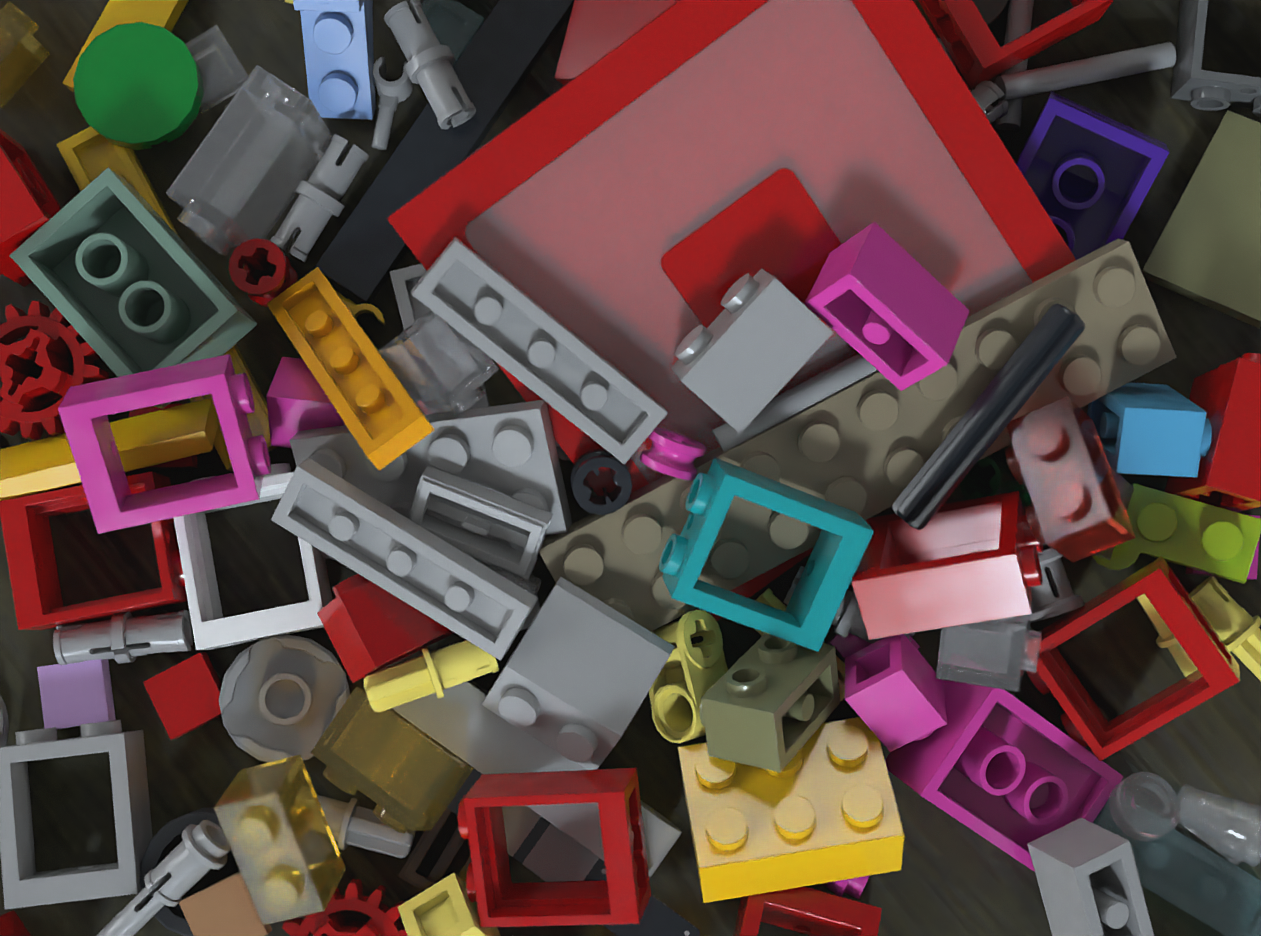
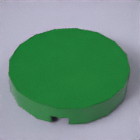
[73,22,204,150]

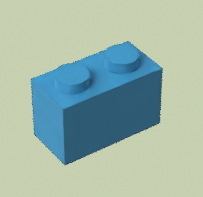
[1084,383,1212,477]

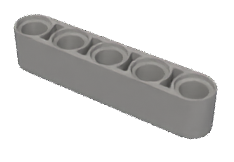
[392,650,682,879]

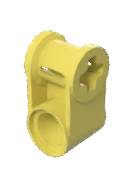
[648,610,728,743]

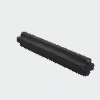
[892,304,1085,530]

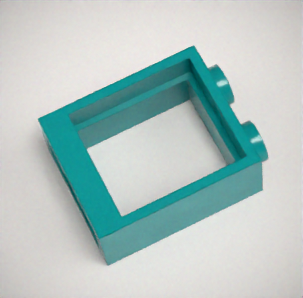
[659,457,874,652]

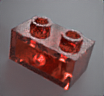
[1005,396,1136,562]

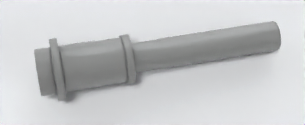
[96,820,232,936]

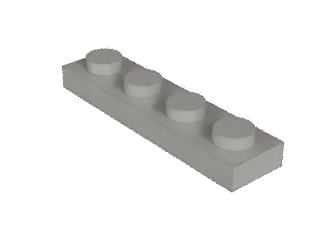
[411,237,668,464]
[271,458,538,661]

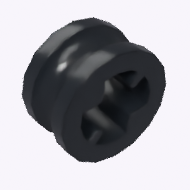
[570,449,632,515]

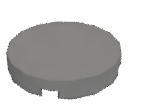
[219,634,351,765]

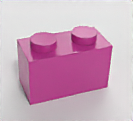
[804,221,970,391]

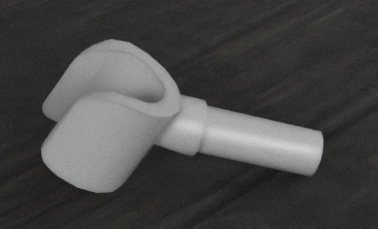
[371,57,413,150]

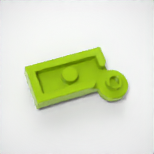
[1089,484,1261,584]

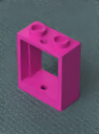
[58,354,271,534]

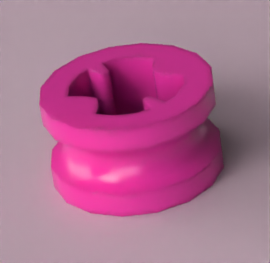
[639,427,707,480]

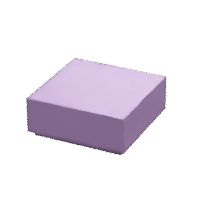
[37,659,116,729]

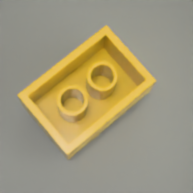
[678,717,904,903]

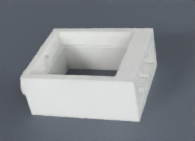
[174,463,333,650]

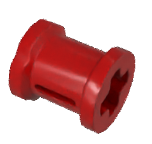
[228,238,299,307]

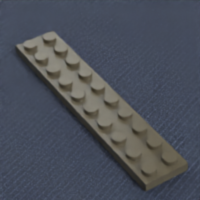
[539,238,1177,632]

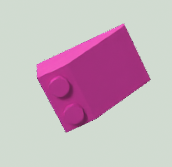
[885,659,1124,872]

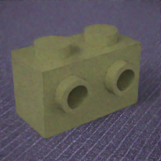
[700,633,841,772]

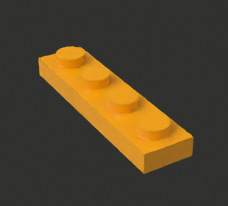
[267,267,435,471]

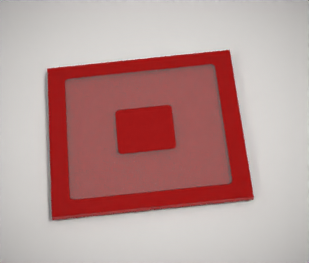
[387,0,1076,621]

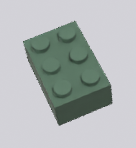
[9,168,257,409]

